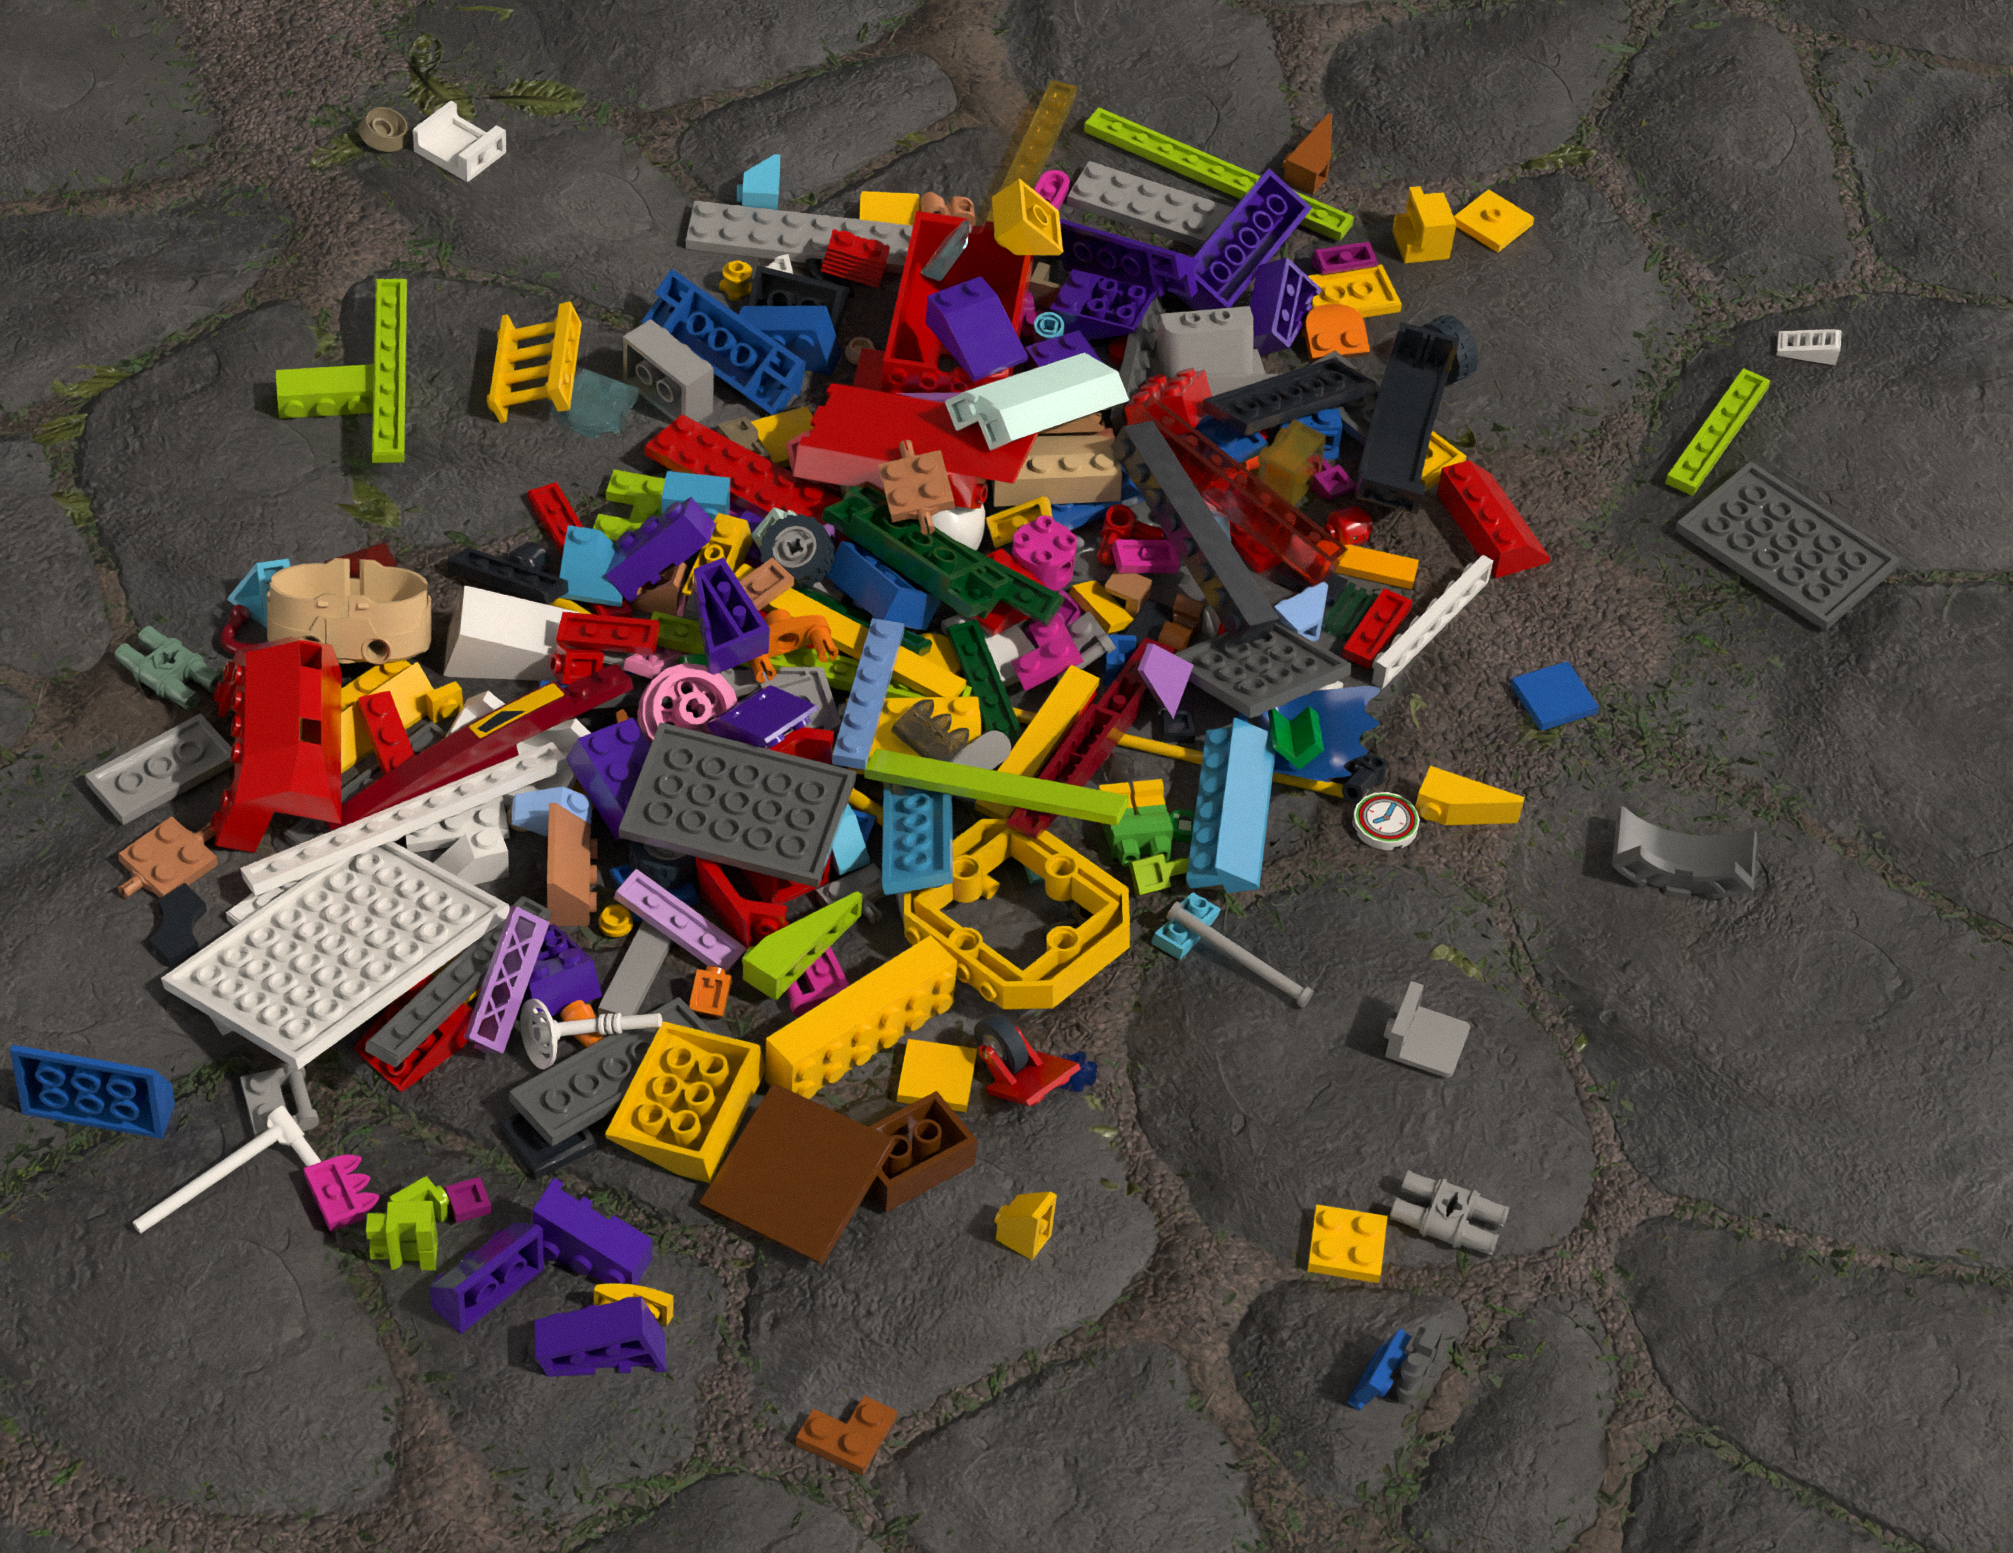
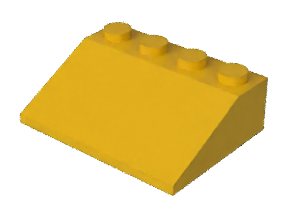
[605,1021,766,1183]

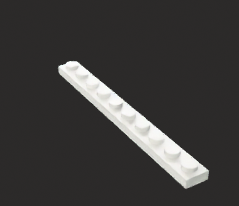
[240,742,568,896]

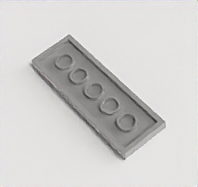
[1067,161,1233,248]

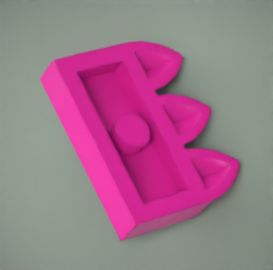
[304,1155,379,1232]

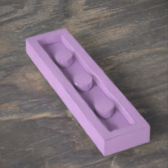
[614,869,747,975]

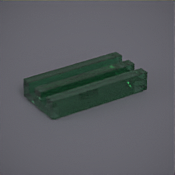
[1321,582,1378,641]

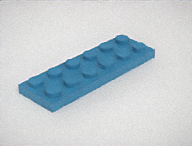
[882,759,953,895]

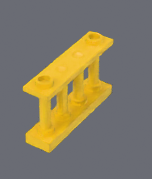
[487,301,582,424]

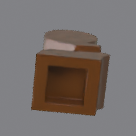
[1158,593,1205,654]

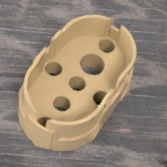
[266,558,431,664]

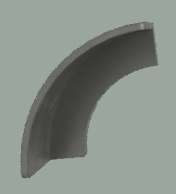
[1612,806,1757,899]

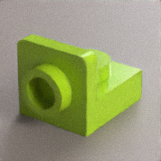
[390,1176,449,1223]

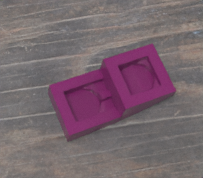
[1292,452,1355,500]

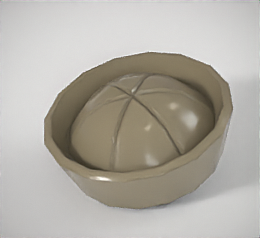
[358,107,409,152]

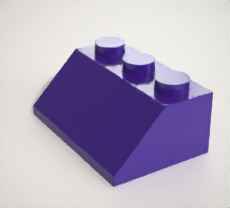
[430,1223,544,1334]

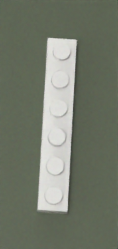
[1372,555,1493,689]

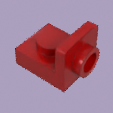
[550,644,604,685]

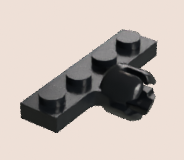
[447,542,569,605]

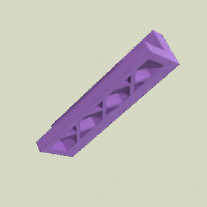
[464,906,550,1054]

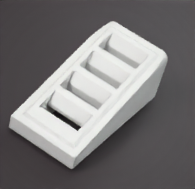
[1776,329,1841,365]

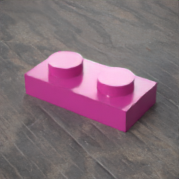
[1111,540,1181,573]

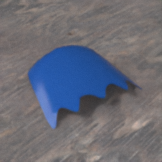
[1238,686,1380,782]

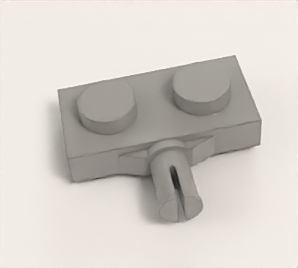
[816,863,887,924]

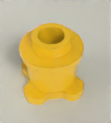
[719,260,753,301]

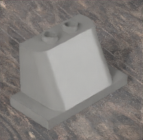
[1146,306,1266,383]

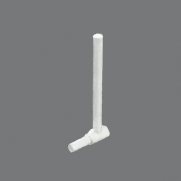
[132,1106,321,1234]

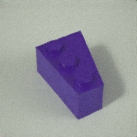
[533,1178,652,1285]

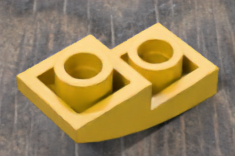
[594,1284,673,1327]

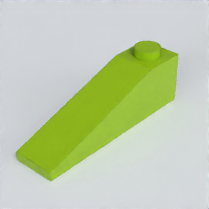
[742,891,862,1001]

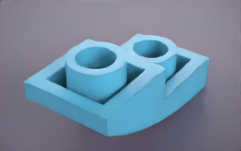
[1152,892,1221,960]

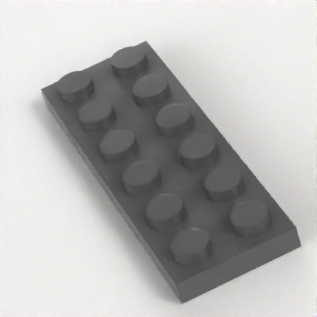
[509,997,715,1147]

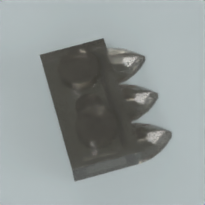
[891,699,969,763]

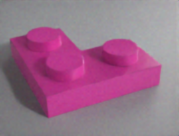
[1011,612,1084,691]

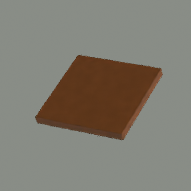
[699,1083,896,1266]

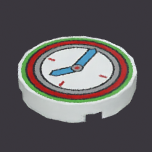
[1352,792,1420,850]

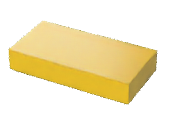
[1069,581,1134,634]

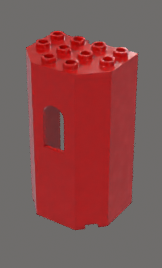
[881,211,1034,393]

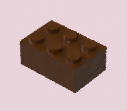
[868,1091,977,1213]

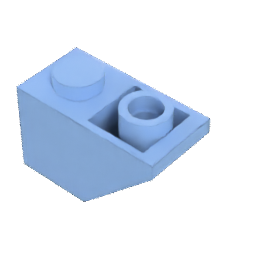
[1274,582,1328,642]

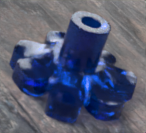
[1059,1051,1097,1092]

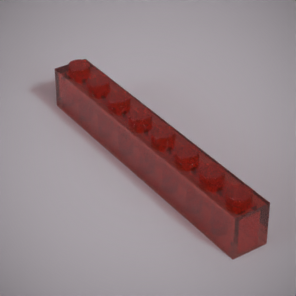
[1126,395,1348,586]

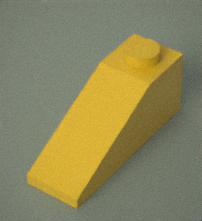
[1415,766,1525,825]

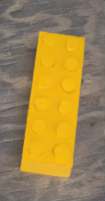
[764,935,957,1099]

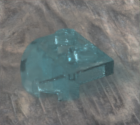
[566,369,639,438]

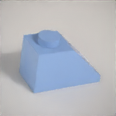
[511,786,592,837]

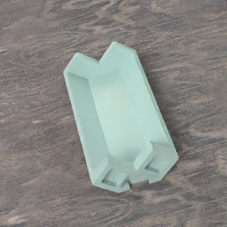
[944,353,1129,451]

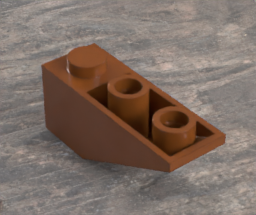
[1282,113,1332,195]

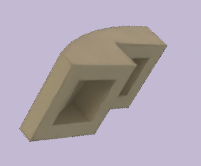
[717,416,771,461]

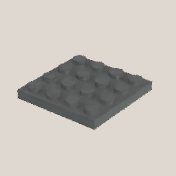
[1174,622,1351,718]

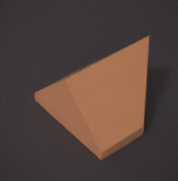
[629,562,692,617]

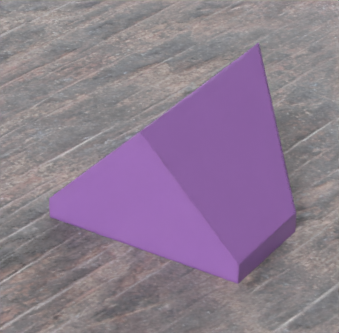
[1138,643,1193,719]

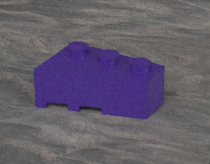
[1250,257,1322,356]
[605,497,716,603]
[693,557,770,675]
[535,1296,667,1377]

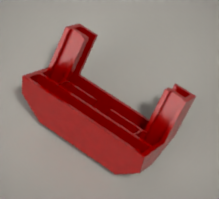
[211,636,341,853]

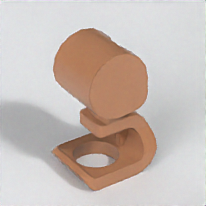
[919,192,976,226]

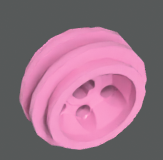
[637,663,738,745]

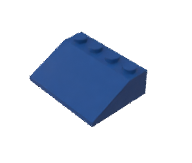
[10,1045,175,1139]

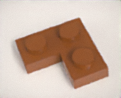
[796,1396,897,1476]

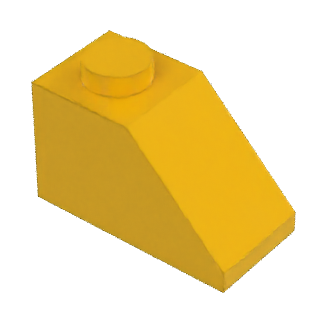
[995,1191,1057,1260]

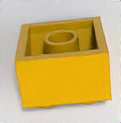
[992,178,1063,255]

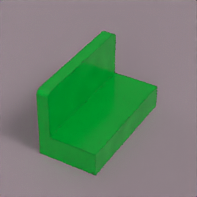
[1268,706,1324,770]

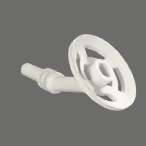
[520,999,662,1069]

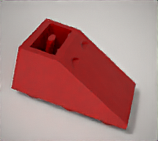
[353,974,484,1092]

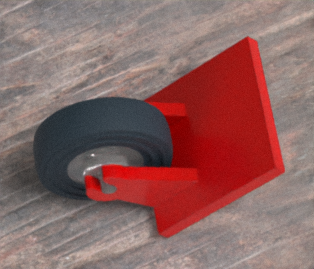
[974,1014,1081,1106]

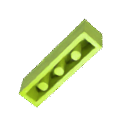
[276,364,374,419]

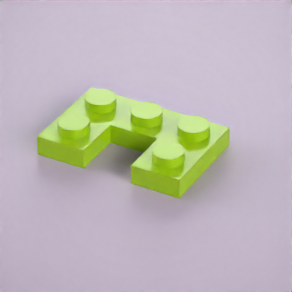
[593,469,665,546]

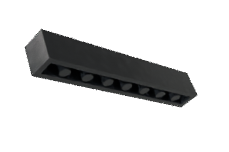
[1111,421,1279,645]

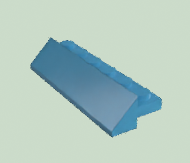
[1186,717,1276,893]

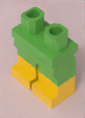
[1099,779,1174,867]

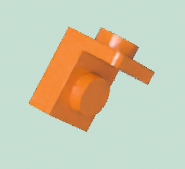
[689,966,733,1019]

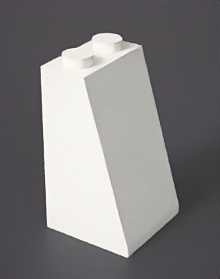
[443,586,579,681]

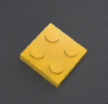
[1307,1204,1387,1283]

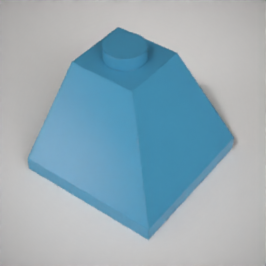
[560,525,623,607]

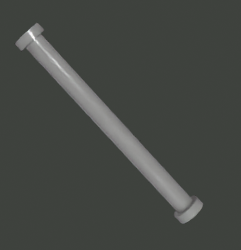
[1166,901,1314,1008]

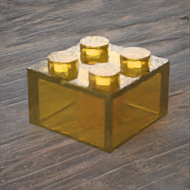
[1255,419,1326,515]

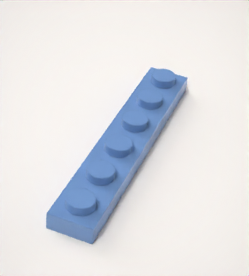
[832,618,904,770]

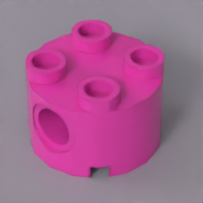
[1012,515,1077,591]

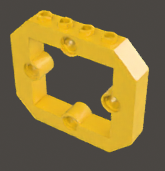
[904,819,1130,1009]

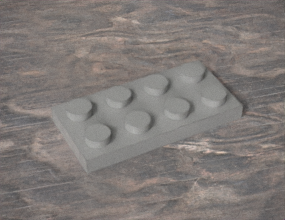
[85,713,235,825]

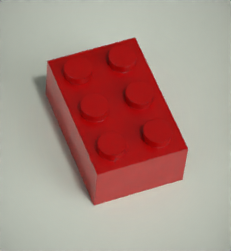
[1124,368,1212,437]

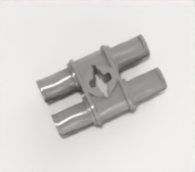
[1390,1170,1510,1257]

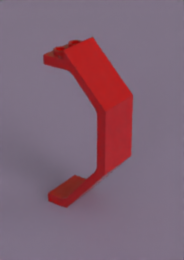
[696,727,836,951]

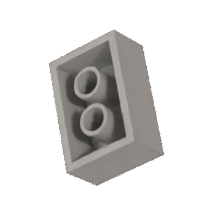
[623,319,714,422]

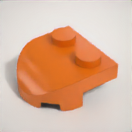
[1301,304,1370,362]

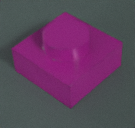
[445,1177,491,1223]

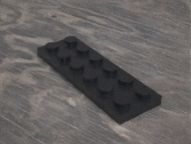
[1202,358,1376,435]

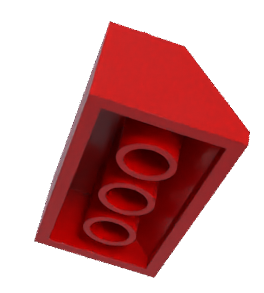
[1436,460,1551,579]

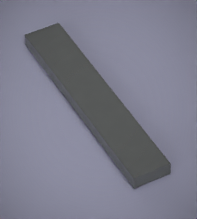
[284,721,447,847]

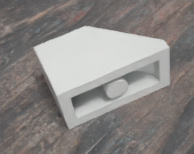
[433,825,509,885]

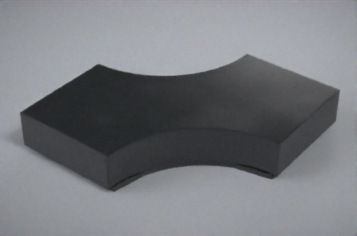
[149,883,207,967]

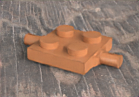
[878,440,955,535]
[118,816,218,899]

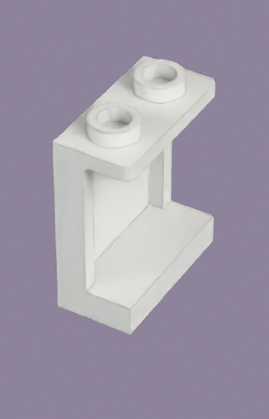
[413,101,506,182]

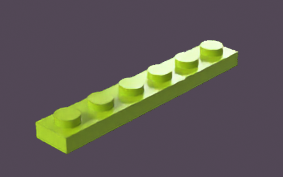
[1665,368,1770,496]

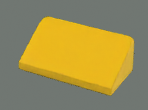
[859,191,919,225]
[985,496,1053,548]

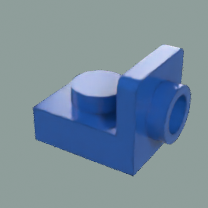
[1101,635,1137,685]

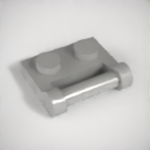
[1038,611,1117,680]
[240,1063,319,1138]

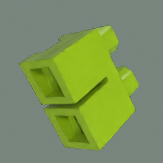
[366,1201,438,1271]

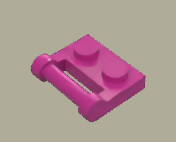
[786,947,850,1017]

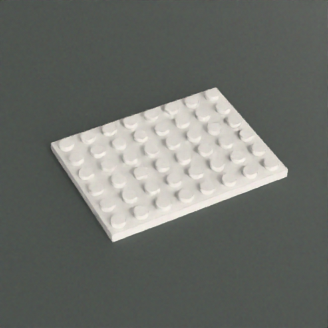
[161,841,510,1070]

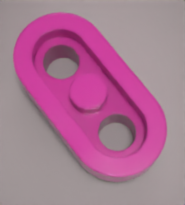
[1034,170,1070,210]

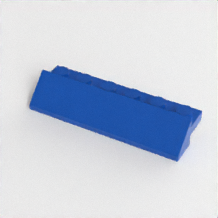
[641,269,806,415]

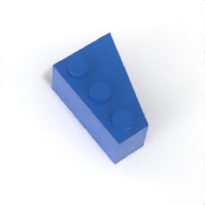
[739,306,842,376]
[825,541,941,630]

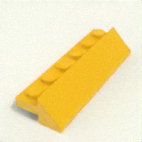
[299,660,434,774]

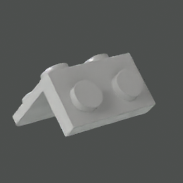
[1383,981,1470,1078]

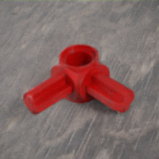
[1096,504,1165,566]

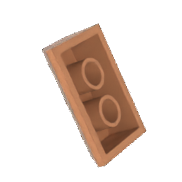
[547,803,598,926]

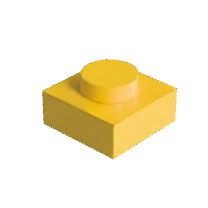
[426,681,463,723]

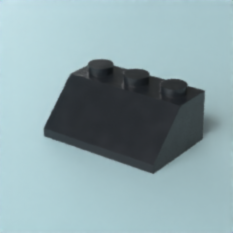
[748,265,851,334]

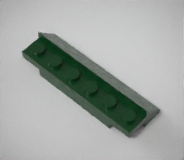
[821,481,1014,620]

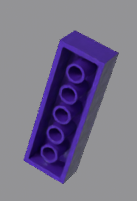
[1176,169,1312,311]

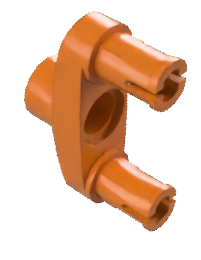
[747,609,839,683]

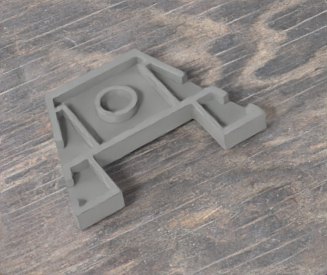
[720,667,842,748]

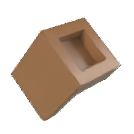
[1104,568,1152,619]

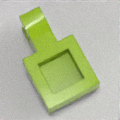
[1128,854,1189,895]

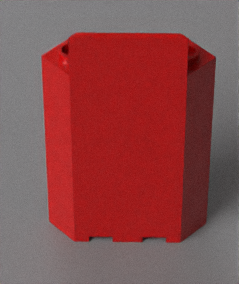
[793,383,1039,509]

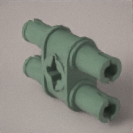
[114,626,223,711]

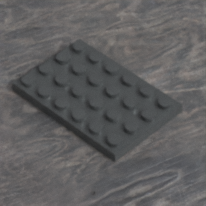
[1675,461,1900,631]
[619,722,856,888]

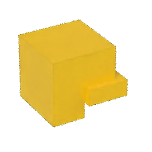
[1392,186,1456,263]

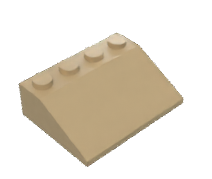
[992,428,1122,507]

